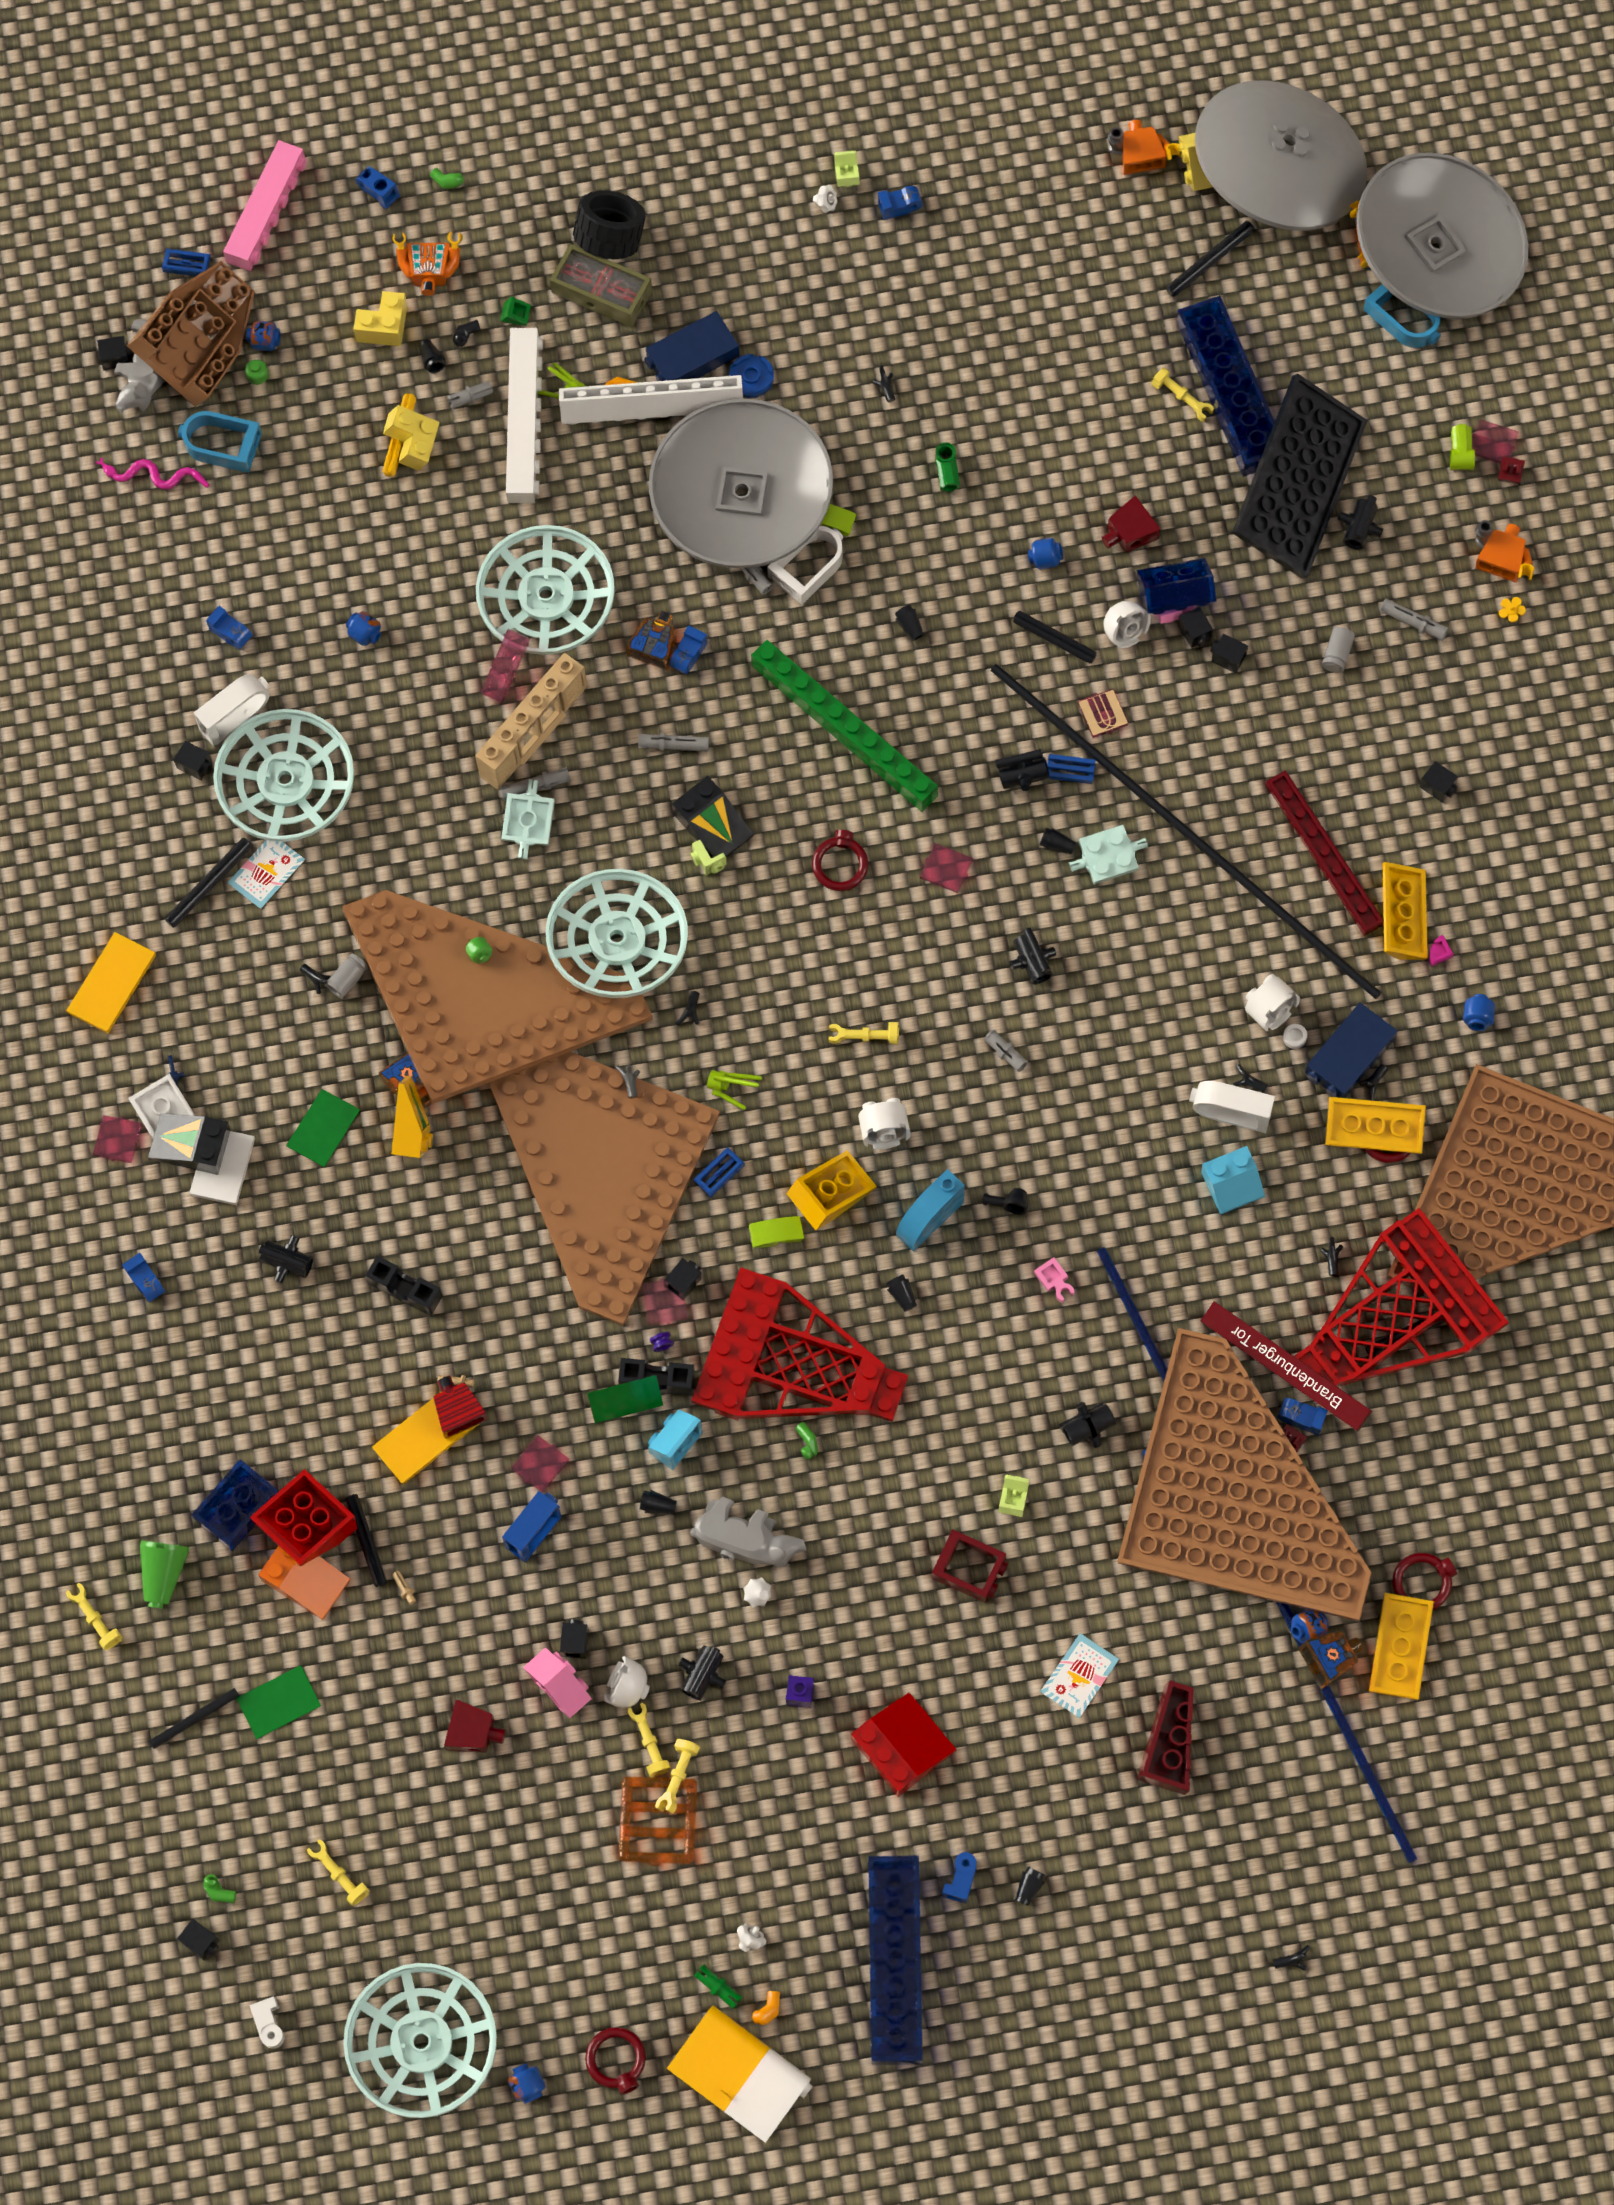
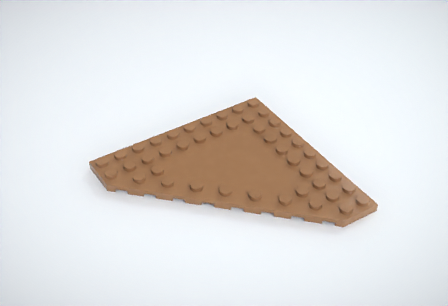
[342,890,653,1104]
[489,1052,720,1326]
[1387,1064,1614,1292]
[1117,1328,1372,1622]

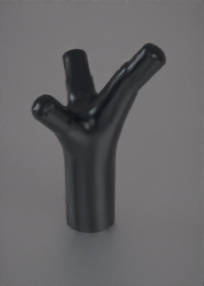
[873,365,895,403]
[300,964,331,994]
[675,991,700,1026]
[1233,1064,1268,1093]
[1359,1064,1388,1101]
[1320,1237,1343,1276]
[1273,1945,1310,1971]

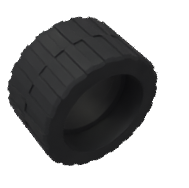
[573,190,646,260]

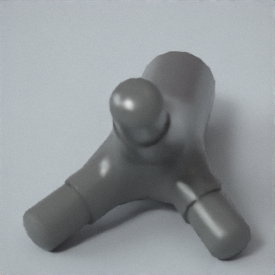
[616,1065,640,1099]

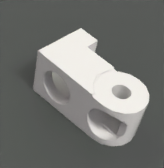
[249,1996,285,2049]

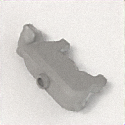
[114,319,164,413]
[691,1497,807,1567]

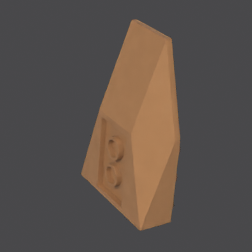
[127,261,255,407]

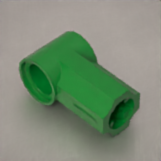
[935,442,960,492]

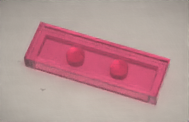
[481,629,530,703]

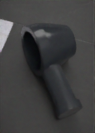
[982,1188,1028,1215]

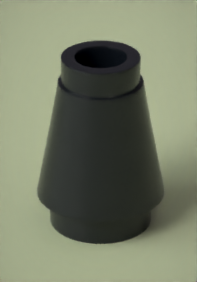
[419,339,445,373]
[895,605,924,641]
[1039,828,1076,855]
[886,1274,917,1312]
[639,1489,677,1515]
[1015,1866,1046,1906]

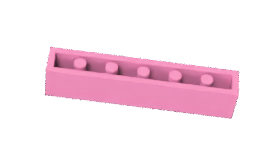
[223,140,307,271]

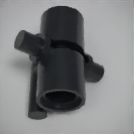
[1337,495,1383,550]
[996,749,1050,791]
[1009,928,1056,985]
[259,1235,314,1284]
[1059,1402,1116,1448]
[678,1645,726,1701]

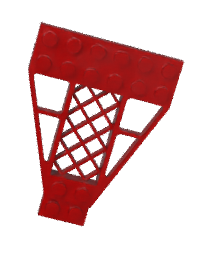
[1294,1208,1509,1387]
[691,1267,909,1422]

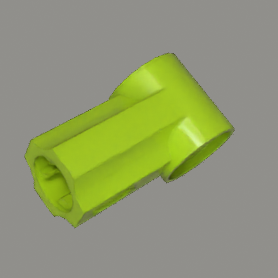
[1450,424,1475,470]

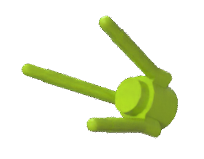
[538,362,586,399]
[707,1070,762,1110]

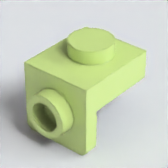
[834,151,860,187]
[690,840,727,875]
[998,1475,1029,1517]

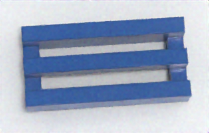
[162,249,211,276]
[1048,754,1096,784]
[693,1147,745,1198]

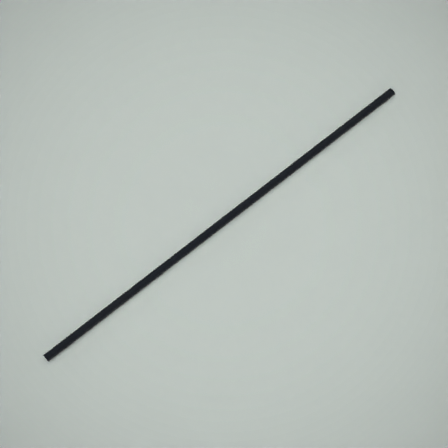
[991,664,1382,999]

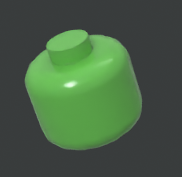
[245,359,269,385]
[466,937,492,964]

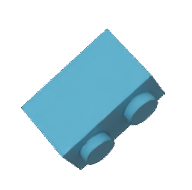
[1201,1146,1265,1215]
[648,1409,703,1471]

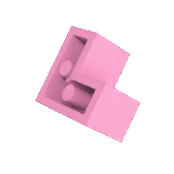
[523,1648,592,1719]

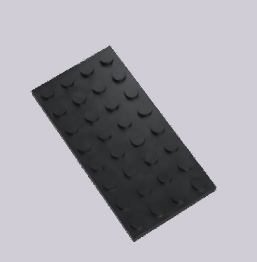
[1232,374,1367,579]

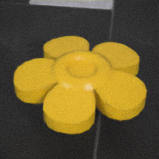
[1499,597,1526,623]

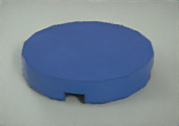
[729,354,774,398]

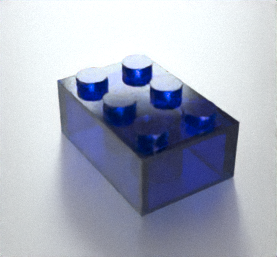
[1137,558,1217,615]
[191,1459,278,1552]

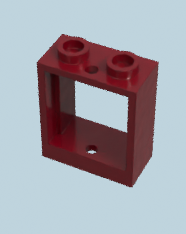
[932,1529,1009,1603]

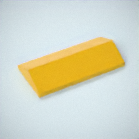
[1383,862,1428,960]

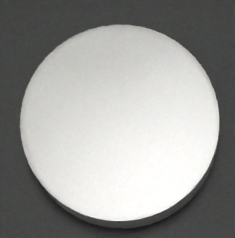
[1283,1024,1308,1049]

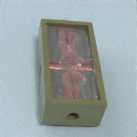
[550,244,652,327]

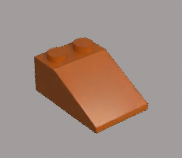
[258,1546,351,1620]

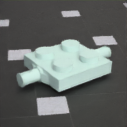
[501,779,555,860]
[1069,825,1148,884]

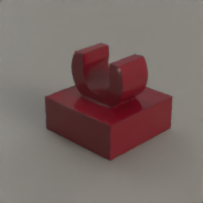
[1497,456,1525,485]
[1283,1424,1307,1453]

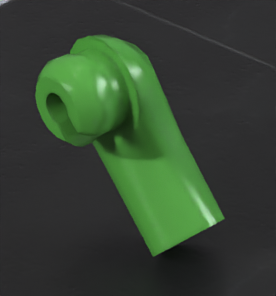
[430,168,464,189]
[795,1422,818,1460]
[203,1874,236,1903]

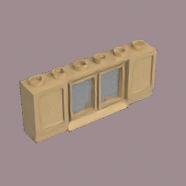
[475,653,587,790]

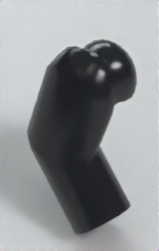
[453,320,481,347]

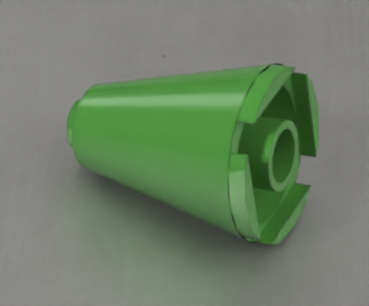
[140,1540,189,1609]

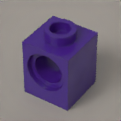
[786,1675,814,1708]

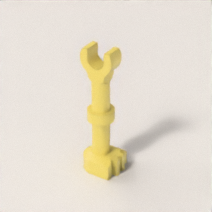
[1151,367,1214,422]
[828,1022,899,1045]
[66,1583,123,1650]
[628,1703,671,1778]
[656,1739,700,1814]
[307,1839,370,1906]

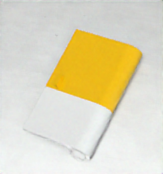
[667,2005,813,2143]

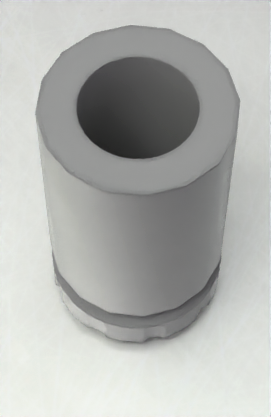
[1322,627,1355,673]
[325,953,369,999]

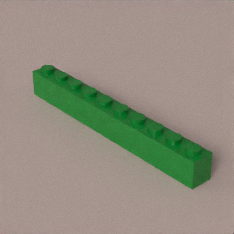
[751,640,938,812]

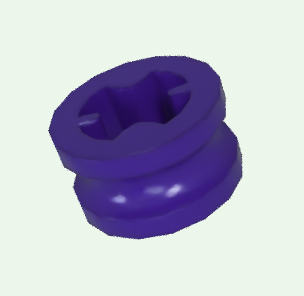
[650,1332,674,1352]

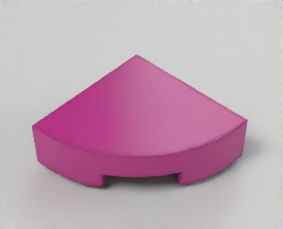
[1429,935,1454,967]

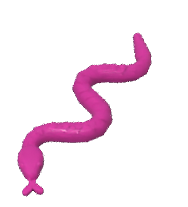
[96,458,209,490]

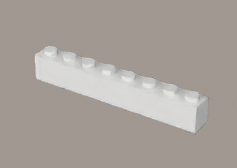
[506,328,543,503]
[559,375,743,425]

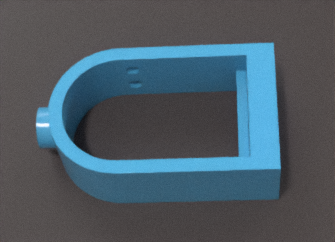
[1364,284,1441,348]
[178,411,262,473]

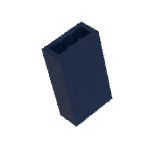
[644,311,740,381]
[1305,1002,1398,1098]

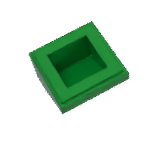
[500,296,531,326]

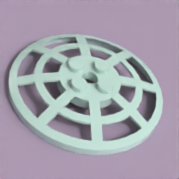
[476,525,615,655]
[213,709,354,842]
[546,869,688,998]
[343,1963,497,2118]

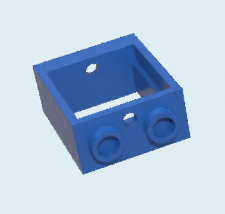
[502,1491,562,1563]

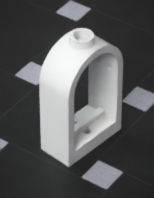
[767,526,843,605]
[194,674,270,747]
[1189,1081,1275,1133]

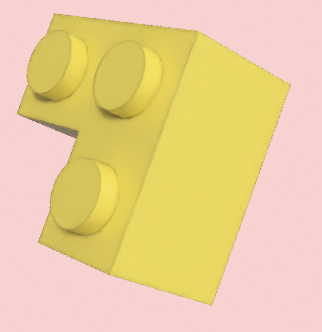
[1178,133,1213,191]
[353,291,407,346]
[383,405,440,471]

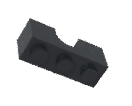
[365,1256,443,1316]
[618,1358,695,1396]

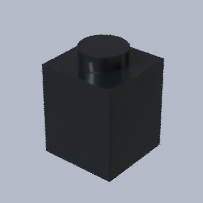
[97,336,133,371]
[1178,606,1213,648]
[1210,634,1248,674]
[173,741,213,780]
[1420,761,1458,803]
[664,1258,702,1301]
[560,1619,589,1659]
[177,1919,220,1961]

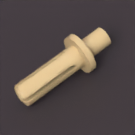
[438,1375,474,1387]
[392,1571,416,1605]

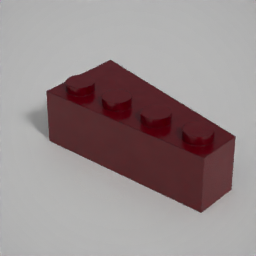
[1137,1680,1194,1795]

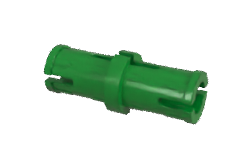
[694,1964,743,2010]

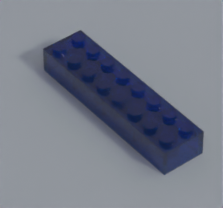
[1176,296,1275,477]
[868,1856,923,2065]

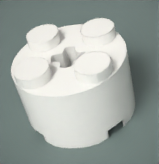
[1245,974,1300,1031]
[858,1098,911,1149]

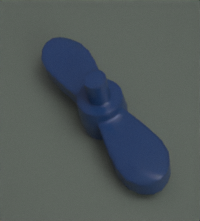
[168,1055,184,1088]

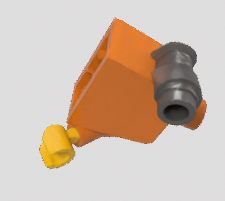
[1107,119,1181,175]
[1475,520,1534,583]

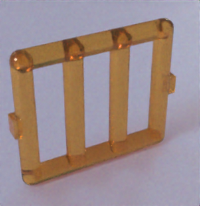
[618,1774,697,1866]

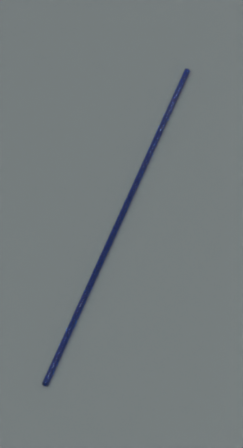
[1097,1247,1417,1864]

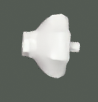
[813,185,838,213]
[744,1577,771,1608]
[737,1923,766,1952]

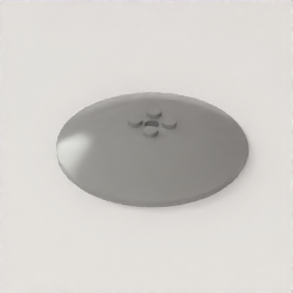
[1195,80,1367,231]
[1357,153,1528,319]
[649,399,833,568]

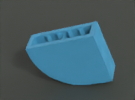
[896,1169,965,1252]

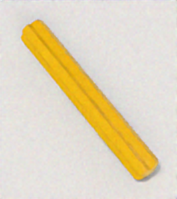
[382,393,417,477]

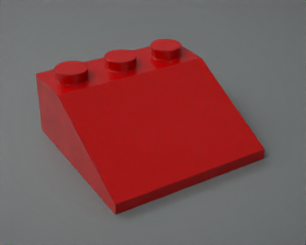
[250,1469,357,1566]
[851,1692,957,1797]

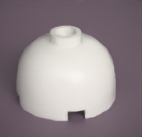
[1104,601,1151,648]
[604,1656,650,1708]

